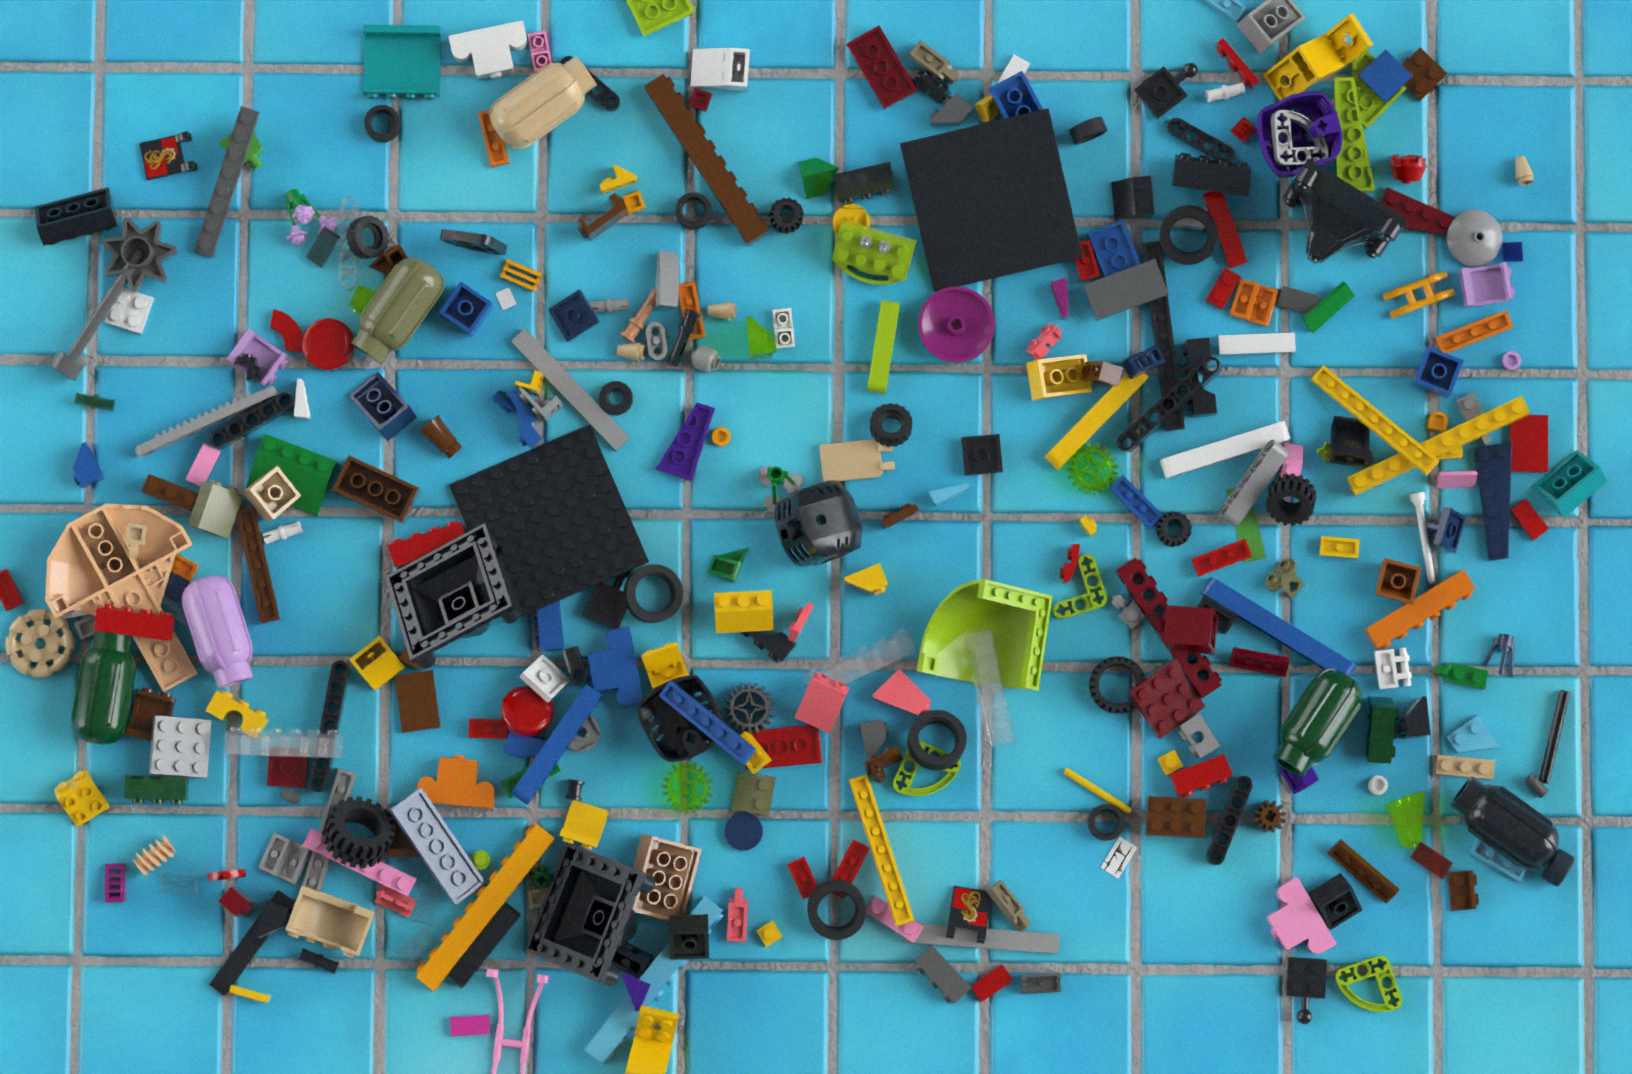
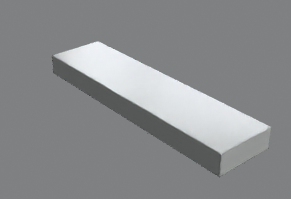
[1218,333,1296,355]

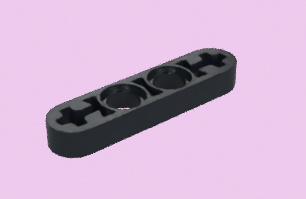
[561,56,620,112]
[1167,118,1235,162]

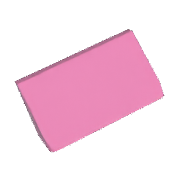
[1436,471,1478,489]

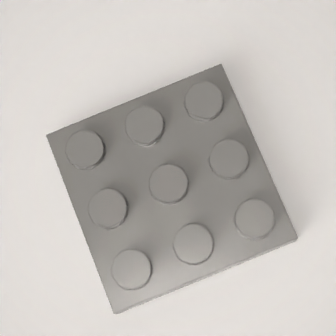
[149,715,212,778]

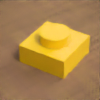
[1079,516,1097,537]
[1157,750,1183,776]
[756,921,783,947]

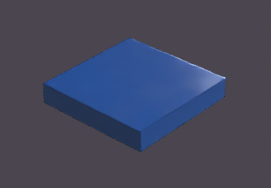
[1358,49,1412,103]

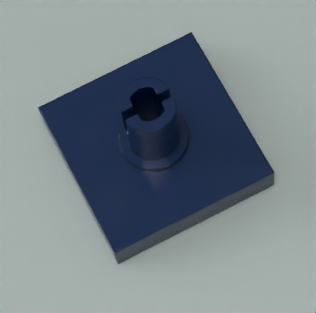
[1427,506,1466,553]

